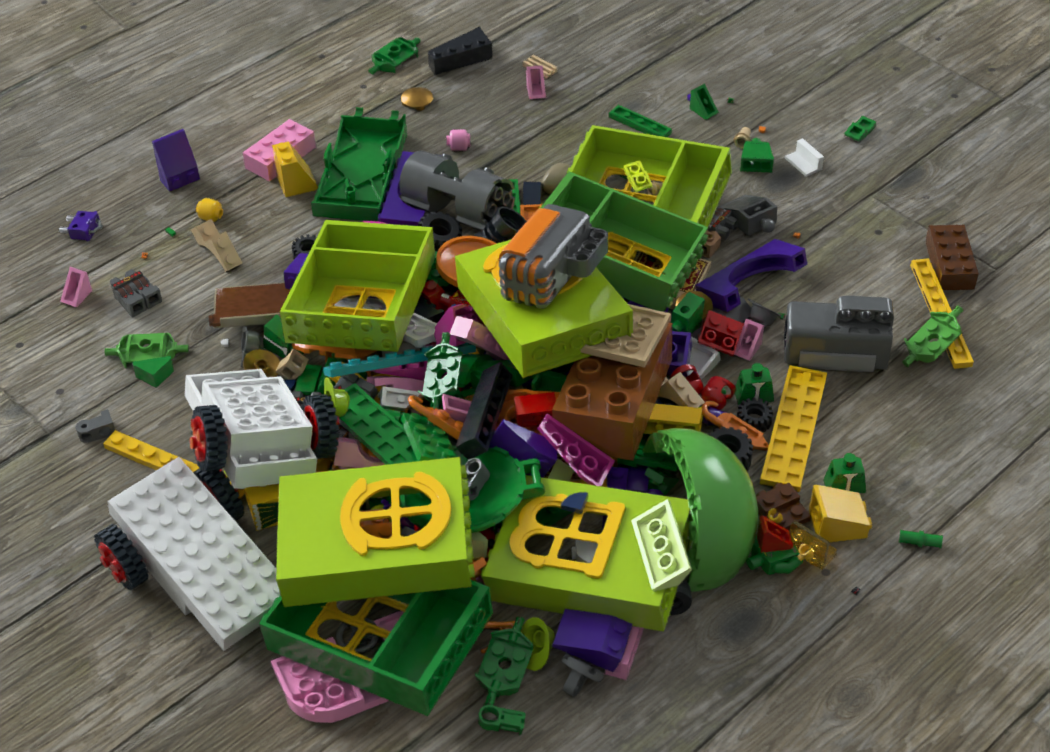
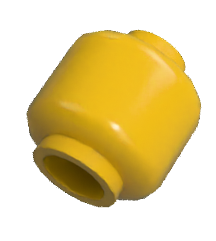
[196,198,223,222]

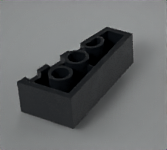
[428,26,493,75]

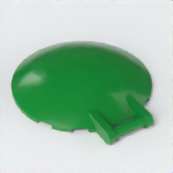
[400,445,545,533]

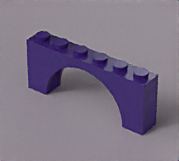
[378,151,442,226]
[695,239,808,312]

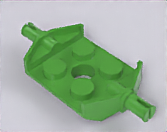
[902,306,963,367]
[105,333,189,368]

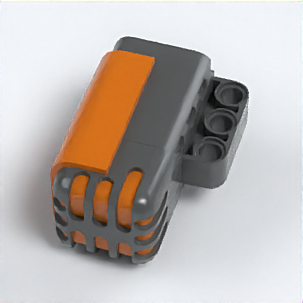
[498,204,608,309]

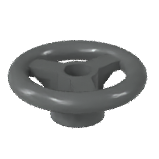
[336,617,379,654]

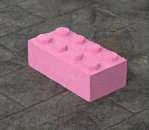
[243,119,316,182]

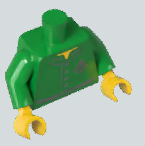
[746,508,813,575]

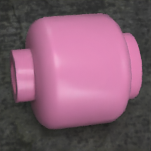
[446,129,470,151]

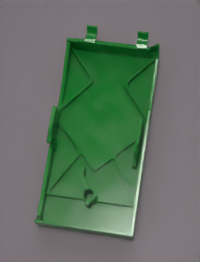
[311,107,407,222]

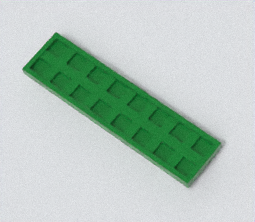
[338,383,427,499]

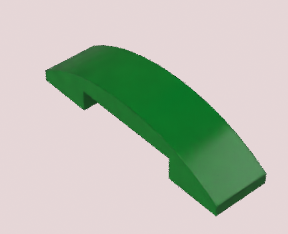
[458,353,493,387]

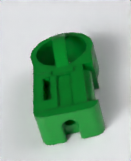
[478,705,526,735]

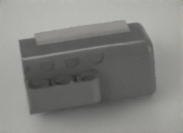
[784,296,894,372]

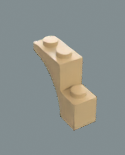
[191,219,242,272]
[658,372,705,408]

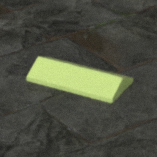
[632,499,692,591]

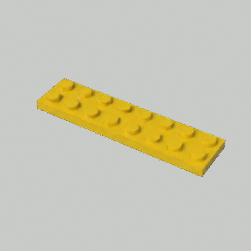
[760,365,827,492]

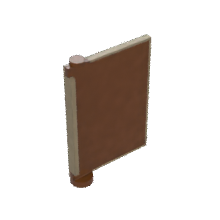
[209,282,291,328]

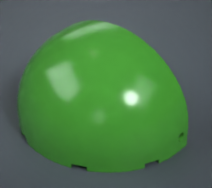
[642,428,758,592]

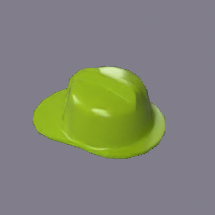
[324,377,350,417]
[522,617,555,671]

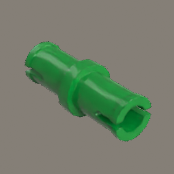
[899,529,943,549]

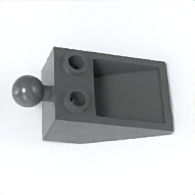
[718,195,777,236]

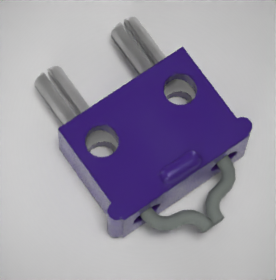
[59,211,103,242]

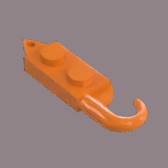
[701,401,769,451]

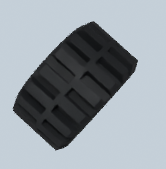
[418,212,462,252]
[707,427,753,472]

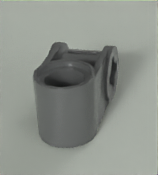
[463,458,490,501]

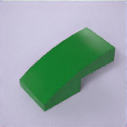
[844,116,876,142]
[295,364,322,395]

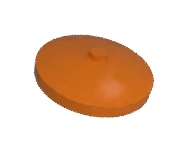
[436,236,497,287]

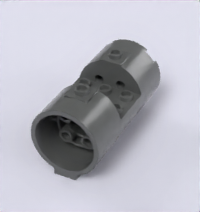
[400,150,515,231]

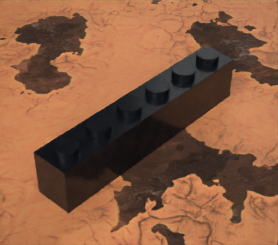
[456,362,513,460]

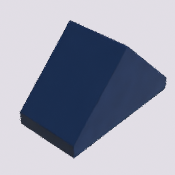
[523,182,542,205]

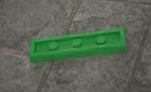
[609,105,672,138]

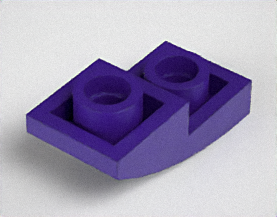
[627,465,648,493]

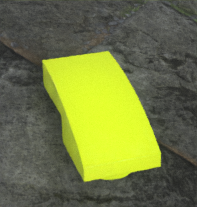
[623,160,653,192]

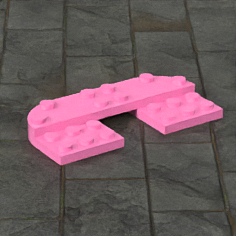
[271,611,404,723]

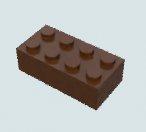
[925,225,979,290]

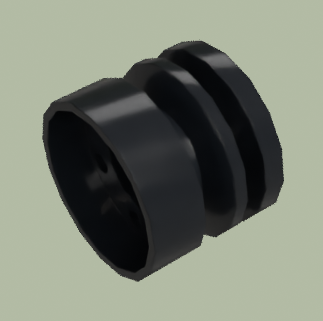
[482,207,527,243]

